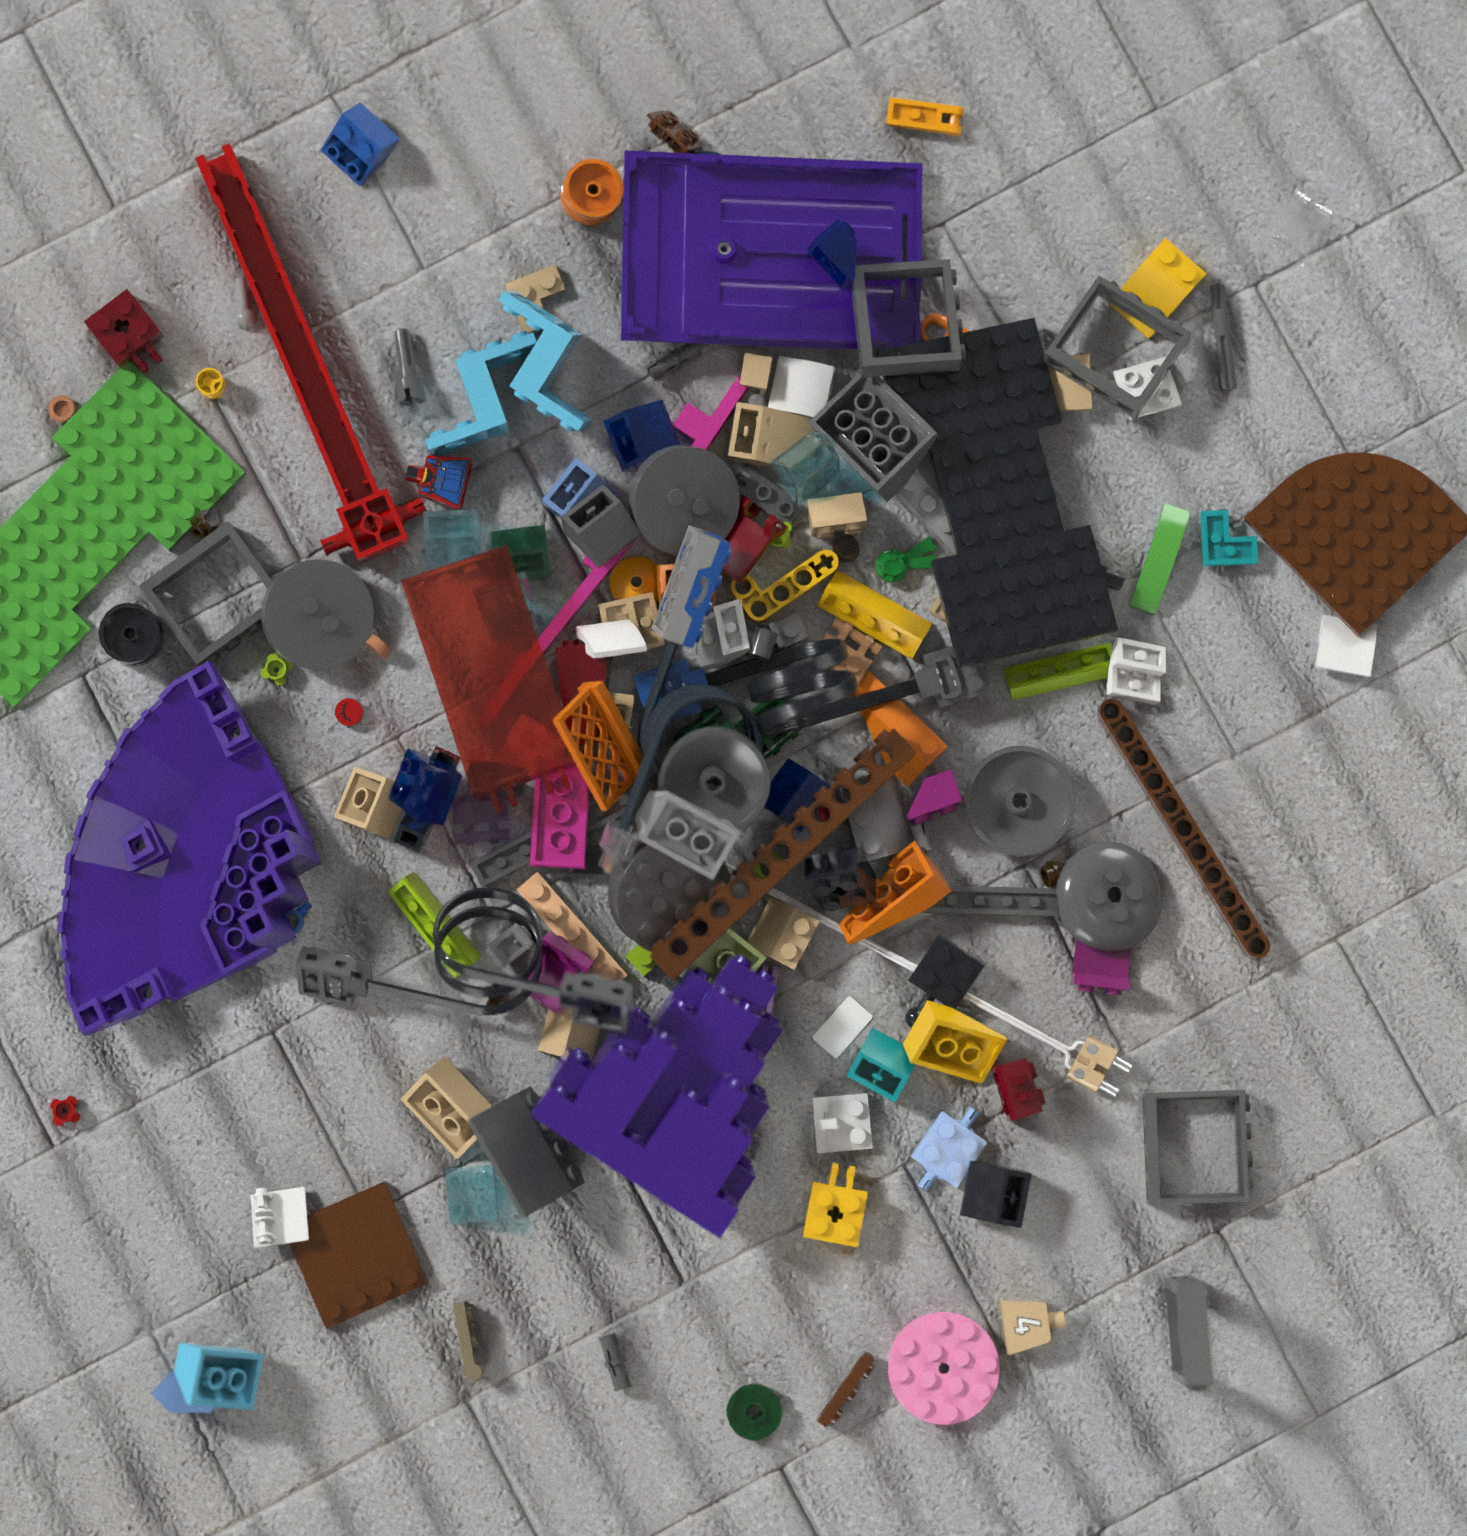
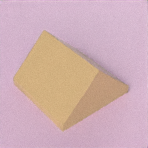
[538,1007,601,1061]

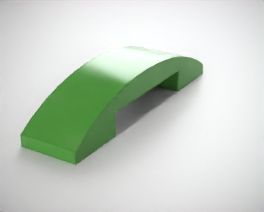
[1129,503,1191,615]

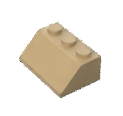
[400,1056,492,1159]

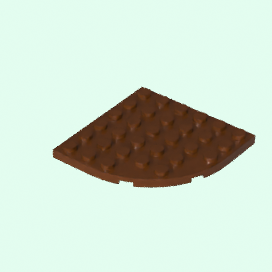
[1243,452,1467,637]

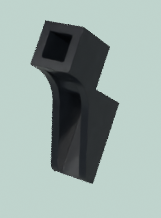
[394,746,461,853]

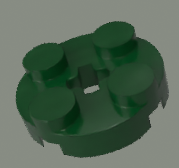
[726,1383,782,1440]

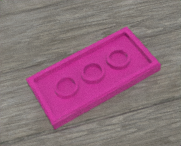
[530,756,592,869]

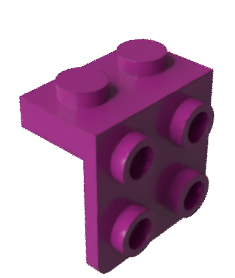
[521,931,594,1013]
[1071,939,1131,996]

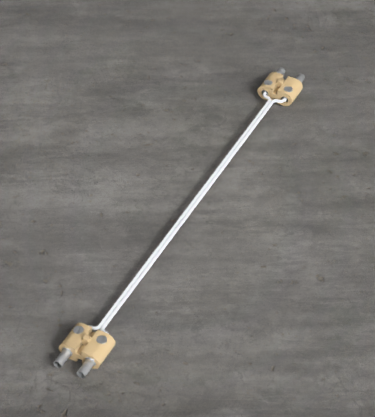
[633,829,1132,1097]

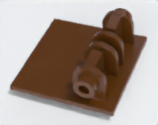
[646,110,703,153]

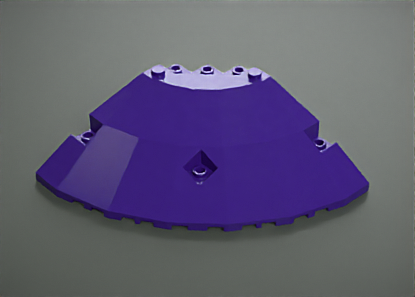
[57,661,321,1036]

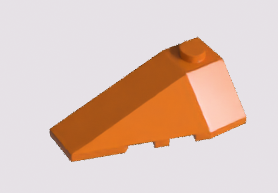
[852,671,948,787]
[839,840,951,945]

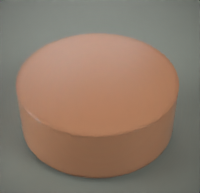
[48,395,77,424]
[366,635,392,660]

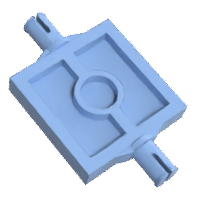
[910,1107,988,1191]

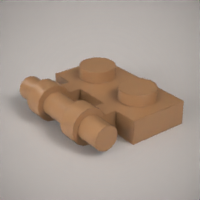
[813,618,883,685]

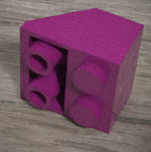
[905,770,962,825]

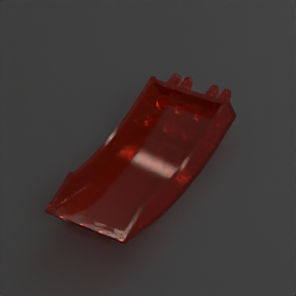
[401,545,577,812]

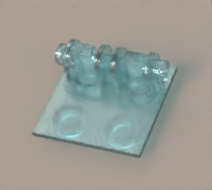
[445,1165,500,1224]

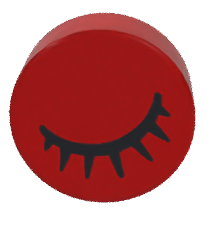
[335,698,363,726]

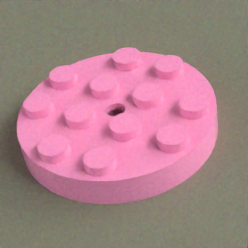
[888,1311,1000,1425]

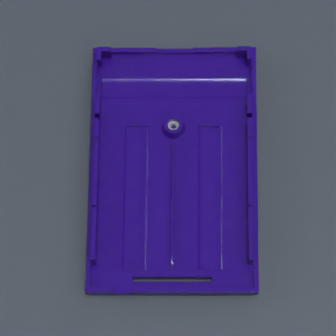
[620,150,923,351]

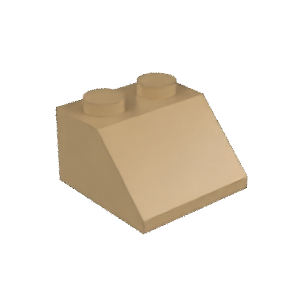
[334,766,410,839]
[747,897,820,971]

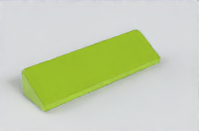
[1004,643,1112,700]
[388,872,481,978]

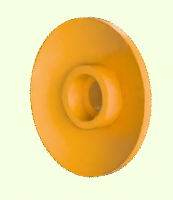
[609,556,658,603]

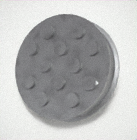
[608,839,731,954]

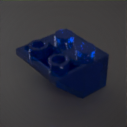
[603,400,680,472]
[388,748,463,825]

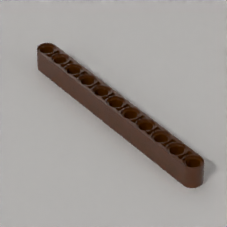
[1097,699,1271,959]

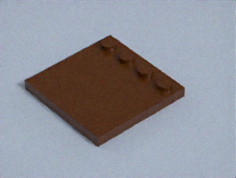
[289,1181,429,1329]

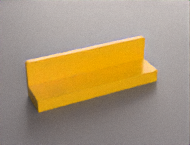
[817,570,932,659]

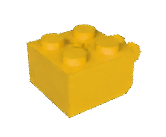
[802,1162,868,1247]

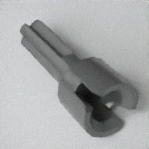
[394,328,426,406]

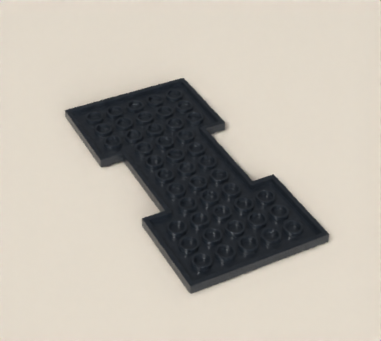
[876,317,1118,668]

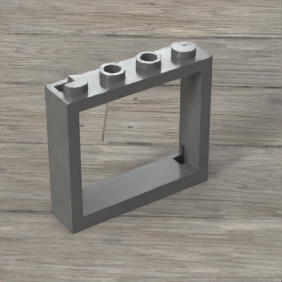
[850,259,966,377]
[1043,276,1191,419]
[139,521,272,666]
[1142,1090,1254,1205]
[1164,1275,1214,1391]

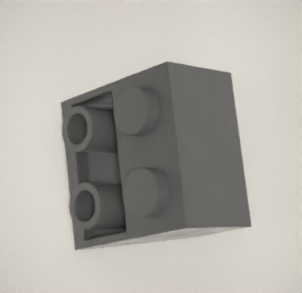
[561,484,641,568]

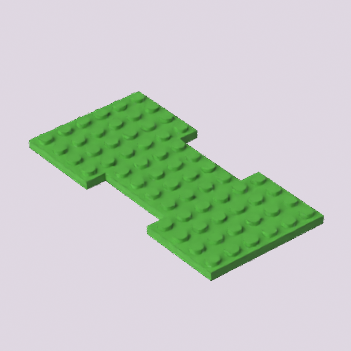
[0,361,246,708]

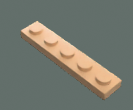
[517,872,628,981]

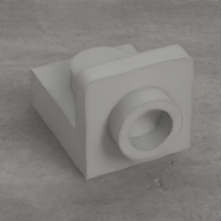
[768,612,809,651]

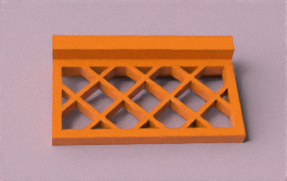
[552,681,651,811]

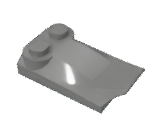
[634,791,740,880]

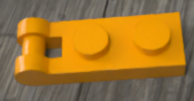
[886,97,964,137]

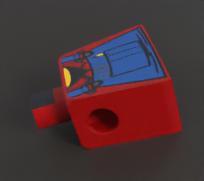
[405,456,473,513]

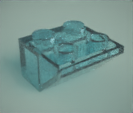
[770,431,840,507]
[423,509,482,570]

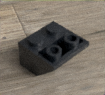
[960,1160,1032,1228]

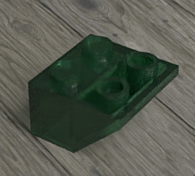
[491,524,552,586]

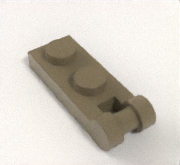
[453,1301,483,1381]

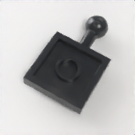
[905,934,985,1028]

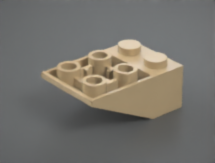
[728,402,816,474]

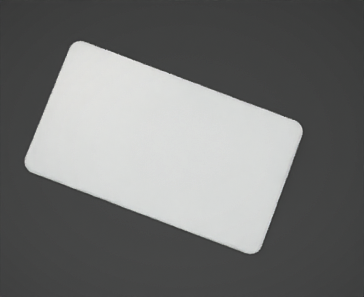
[813,996,872,1058]

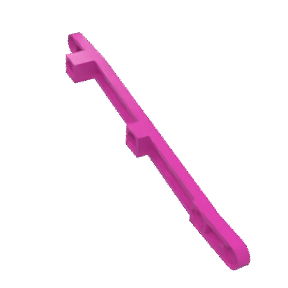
[477,374,749,731]

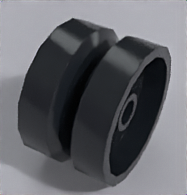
[98,602,165,667]

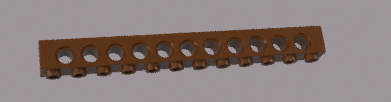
[649,728,917,982]

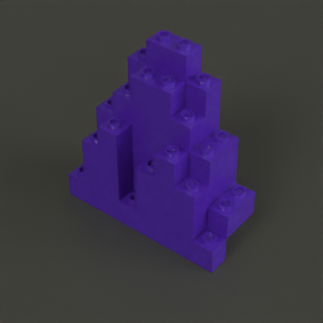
[531,954,782,1239]

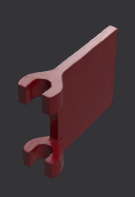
[721,496,788,584]

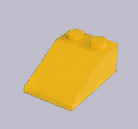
[1108,238,1206,340]
[903,1000,1007,1084]

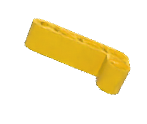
[731,550,839,624]

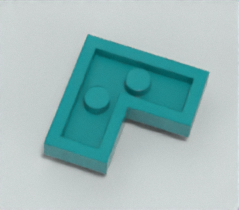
[1200,510,1258,567]

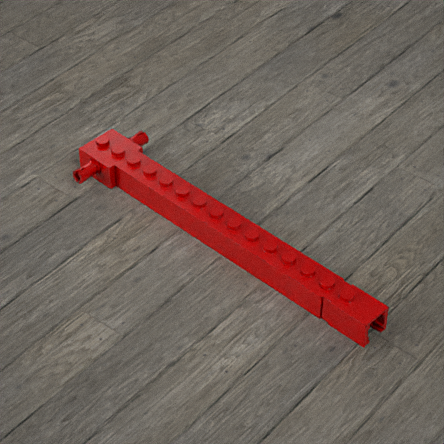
[195,143,428,564]

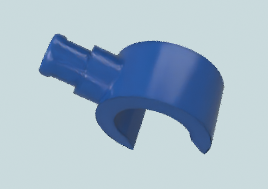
[286,901,312,934]

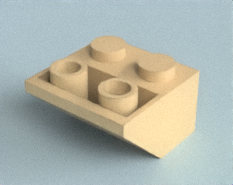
[807,492,867,539]

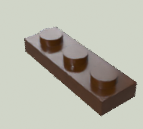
[816,1351,875,1428]

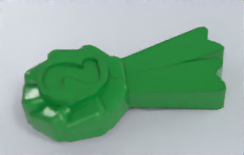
[875,536,936,583]

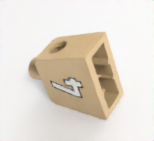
[999,1300,1066,1355]

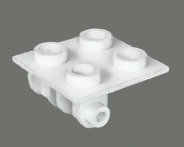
[1113,357,1182,420]
[250,1187,309,1249]

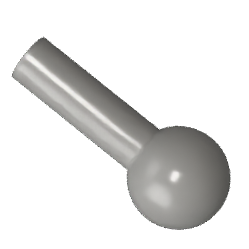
[235,277,257,330]

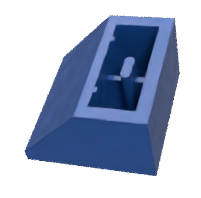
[320,102,400,186]

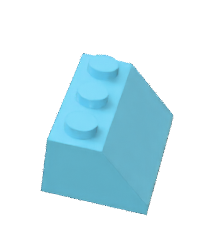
[174,1343,264,1410]

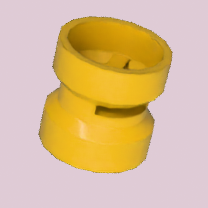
[196,368,226,399]

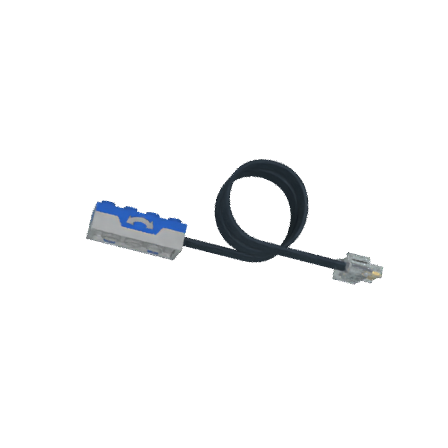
[599,525,763,877]

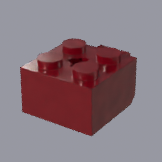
[84,289,164,374]
[991,1058,1046,1121]

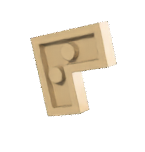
[505,265,565,334]

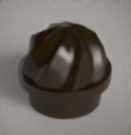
[1040,861,1064,888]

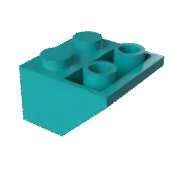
[846,1027,916,1103]

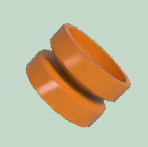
[560,159,623,226]

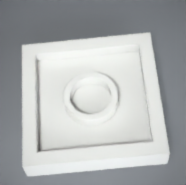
[812,1093,873,1153]

